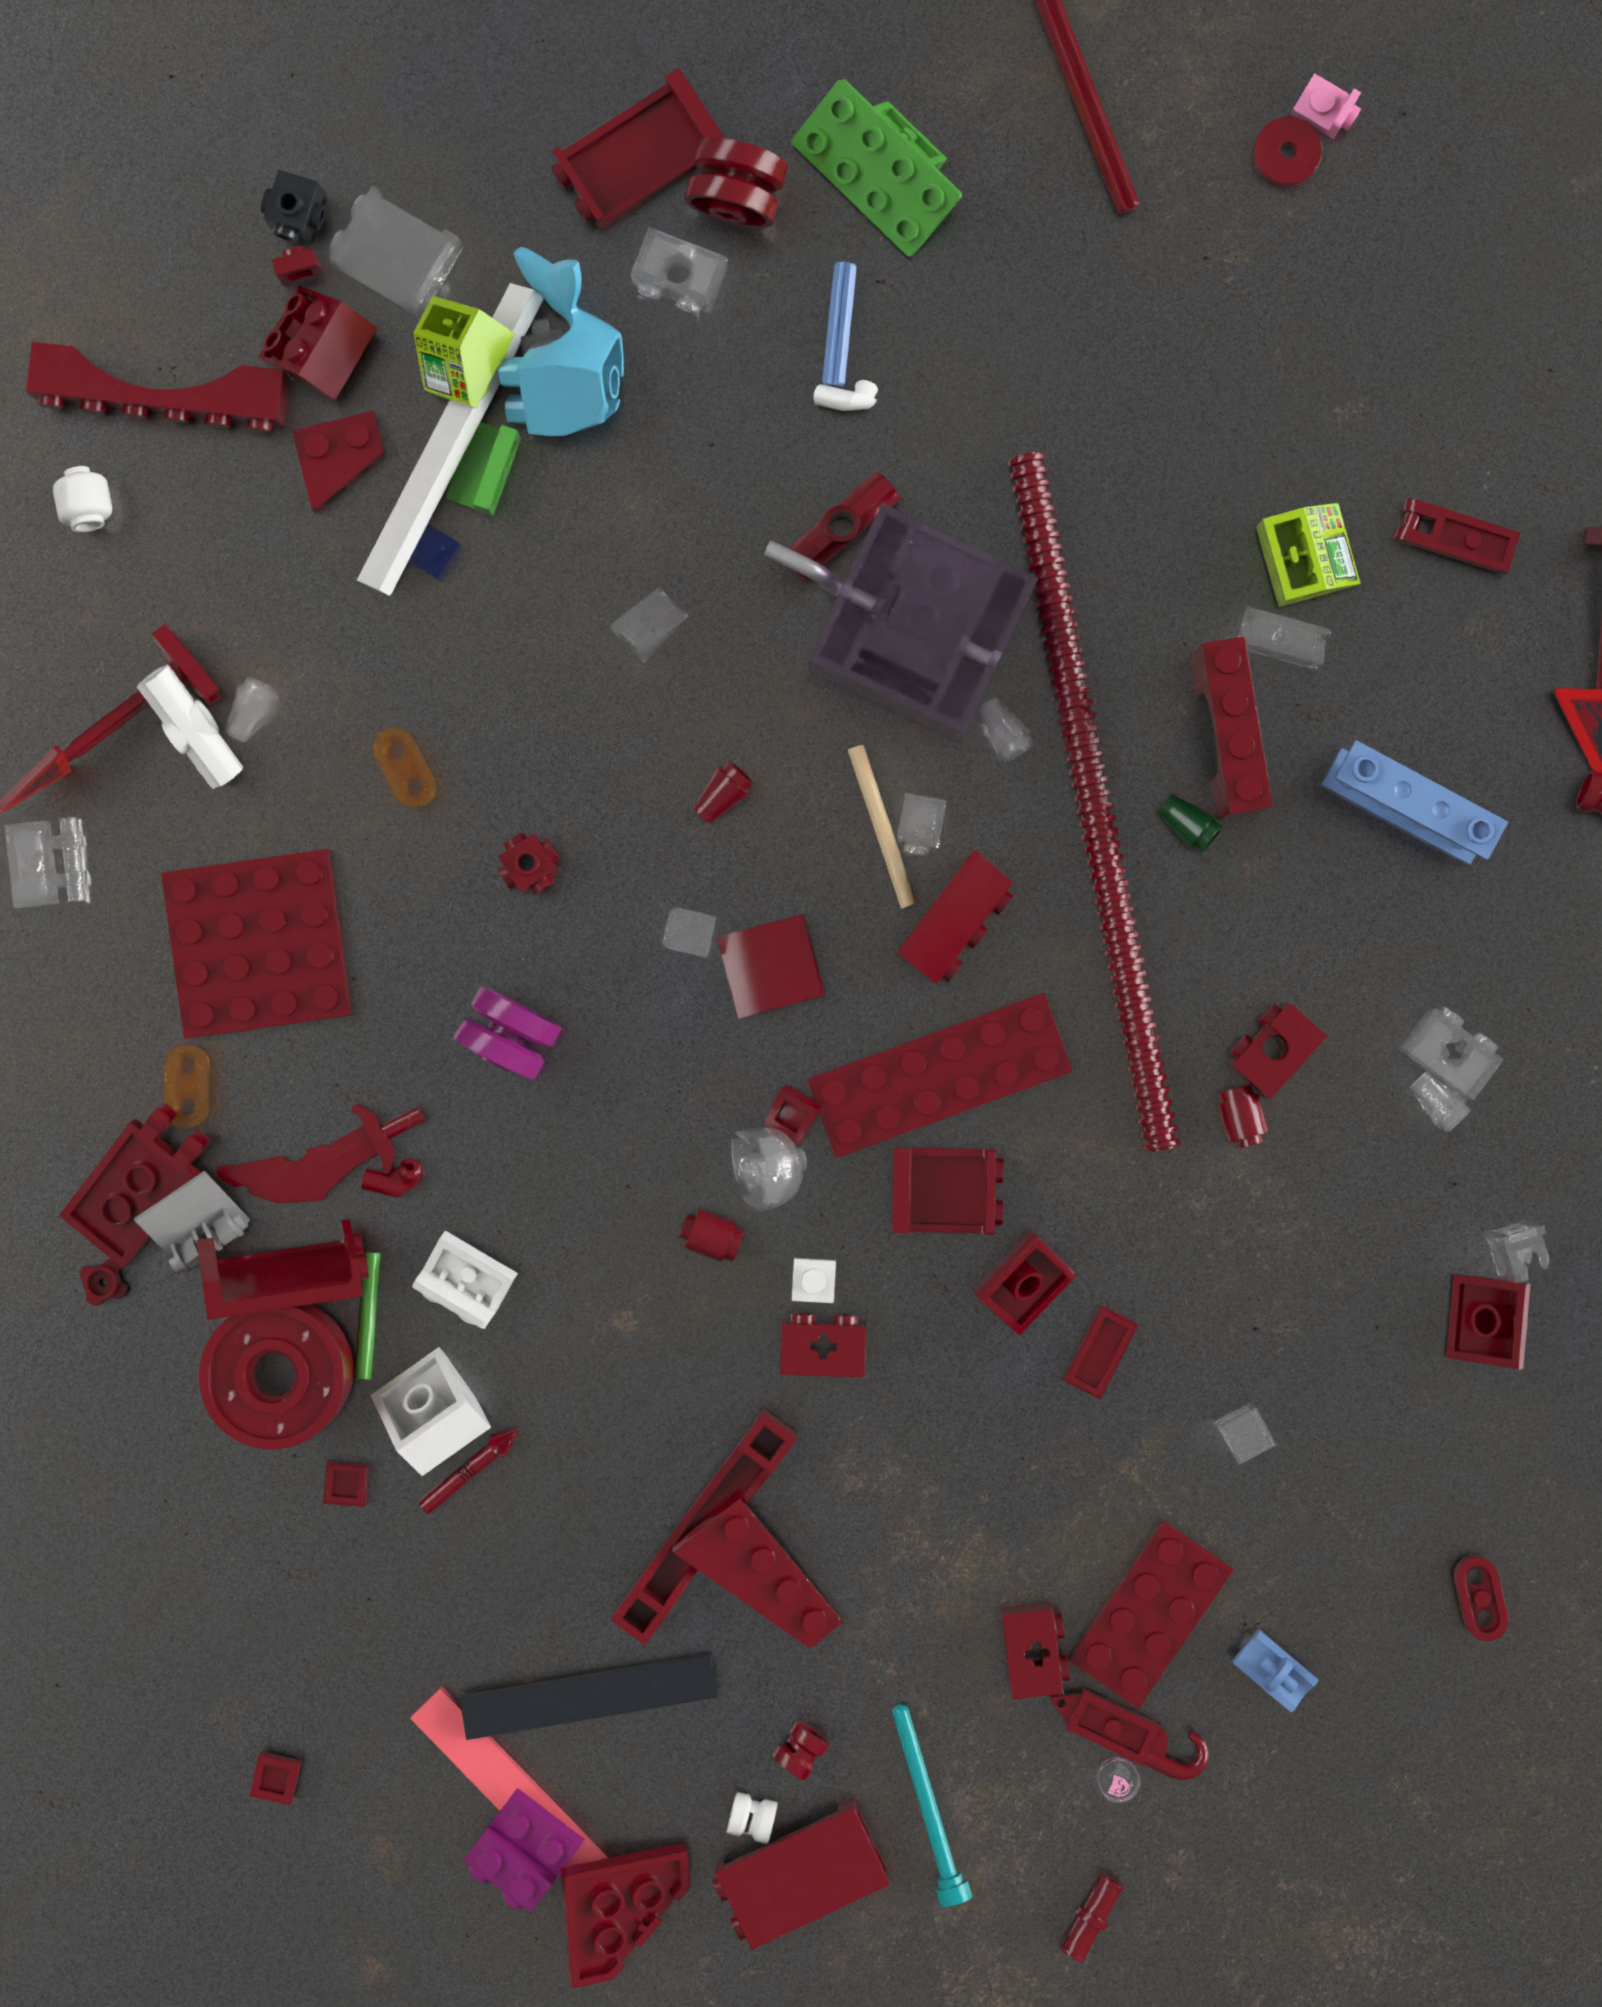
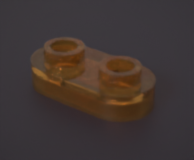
[373,727,436,808]
[164,1044,209,1129]

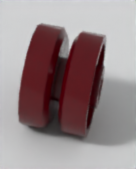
[684,137,788,228]

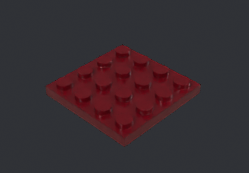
[161,849,353,1039]

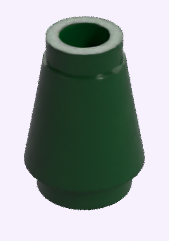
[1158,794,1223,853]

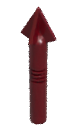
[418,1429,519,1514]

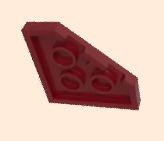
[561,1843,690,1989]

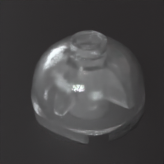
[731,1126,807,1214]

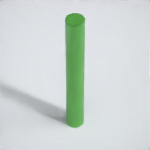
[354,1252,380,1379]

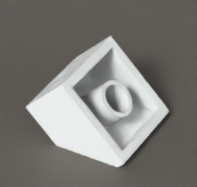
[370,1347,491,1476]

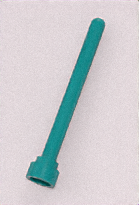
[892,1704,972,1907]

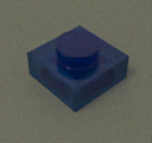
[408,524,462,581]

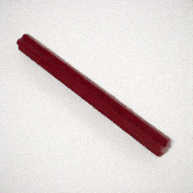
[1035,0,1139,214]

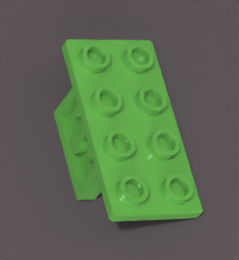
[791,79,962,256]

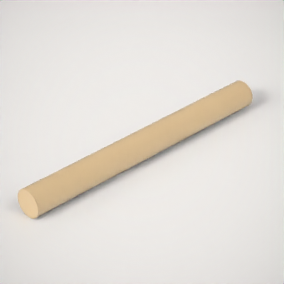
[848,745,917,909]

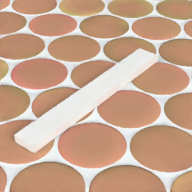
[357,283,544,596]

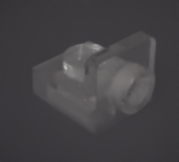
[896,793,947,856]

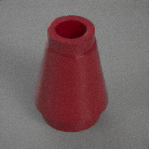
[693,761,754,824]

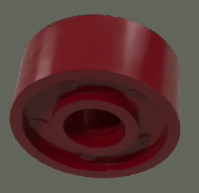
[199,1304,354,1450]

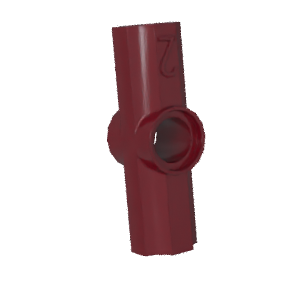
[788,470,901,582]

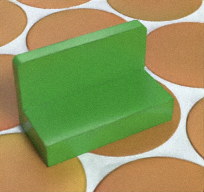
[446,422,521,516]

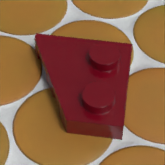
[292,411,385,512]

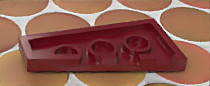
[671,1494,843,1649]

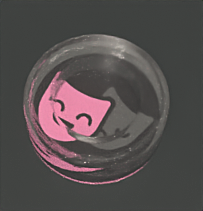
[1097,1757,1140,1803]

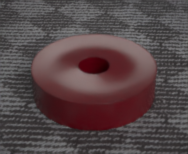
[1253,117,1322,188]

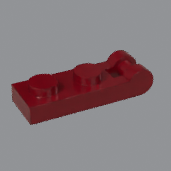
[1393,498,1521,575]

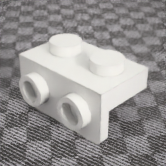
[412,1231,518,1329]

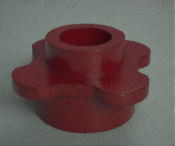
[79,1259,127,1306]

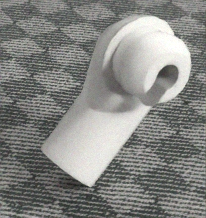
[814,380,878,411]

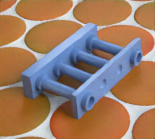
[1320,740,1508,866]

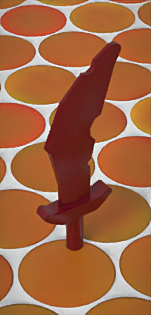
[216,1104,426,1204]

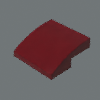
[717,914,826,1019]

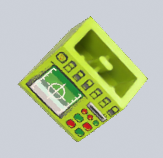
[413,296,515,409]
[1256,503,1361,607]

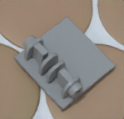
[134,1171,250,1274]

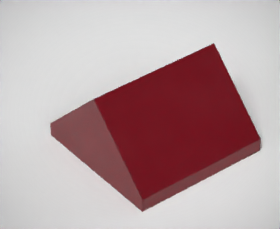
[972,1230,1077,1336]
[1446,1274,1531,1369]

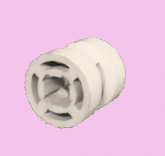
[726,1791,778,1844]

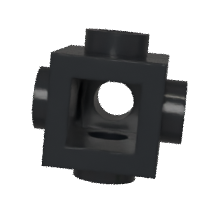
[261,169,325,242]

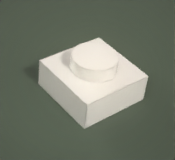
[792,1258,836,1303]

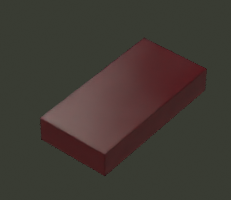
[1062,1304,1139,1400]

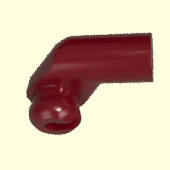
[361,1158,423,1198]

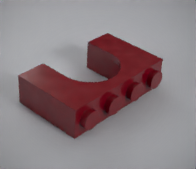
[1190,636,1273,821]

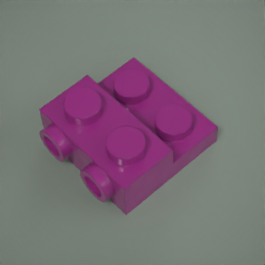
[463,1788,585,1913]

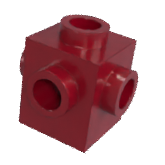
[497,832,561,896]

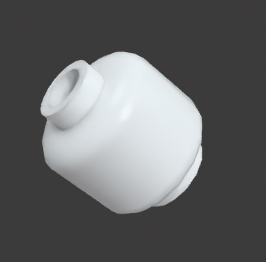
[53,466,112,532]

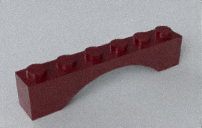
[26,342,290,433]
[611,1408,797,1646]

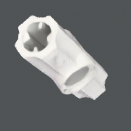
[137,664,243,789]

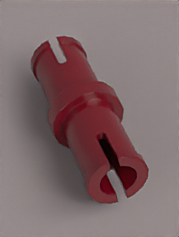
[1059,1873,1124,1963]

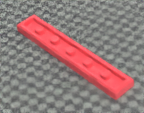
[410,1686,608,1874]

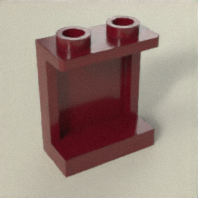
[892,1147,1004,1235]

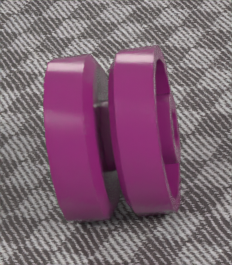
[453,985,562,1080]

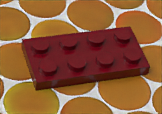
[1068,1519,1234,1709]

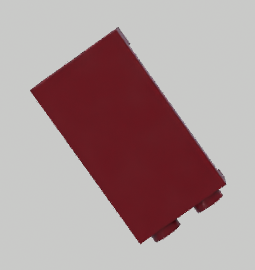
[551,68,725,231]
[196,1219,369,1320]
[712,1798,890,1950]

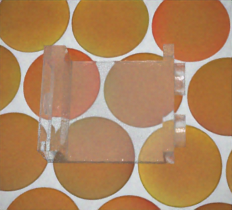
[329,186,464,319]

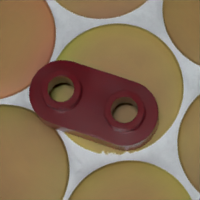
[1453,1555,1509,1641]

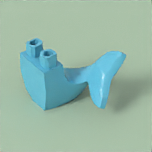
[498,247,624,436]

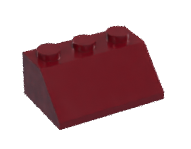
[895,849,1013,985]

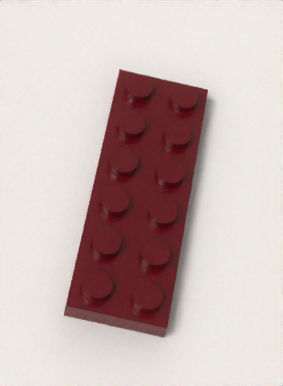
[807,993,1073,1158]

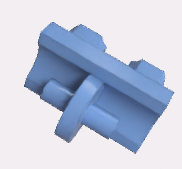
[1232,1629,1319,1713]

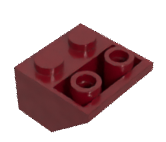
[257,286,377,400]

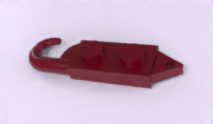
[1050,1688,1209,1780]

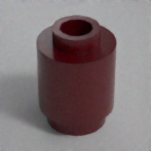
[1217,1084,1269,1149]
[679,1209,744,1262]

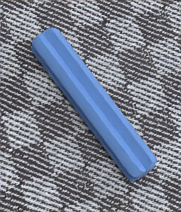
[822,262,856,388]

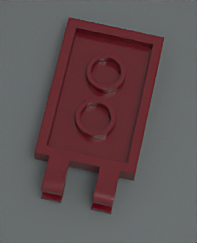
[59,1103,211,1269]

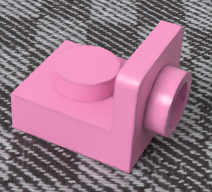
[1291,73,1361,140]

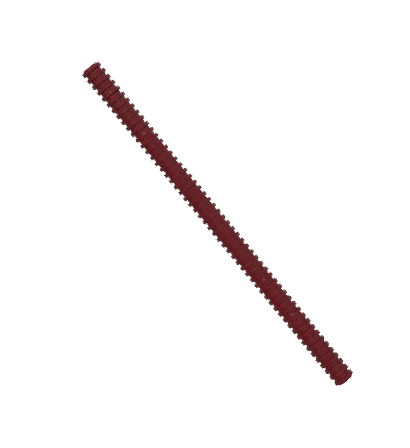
[1007,452,1180,1152]

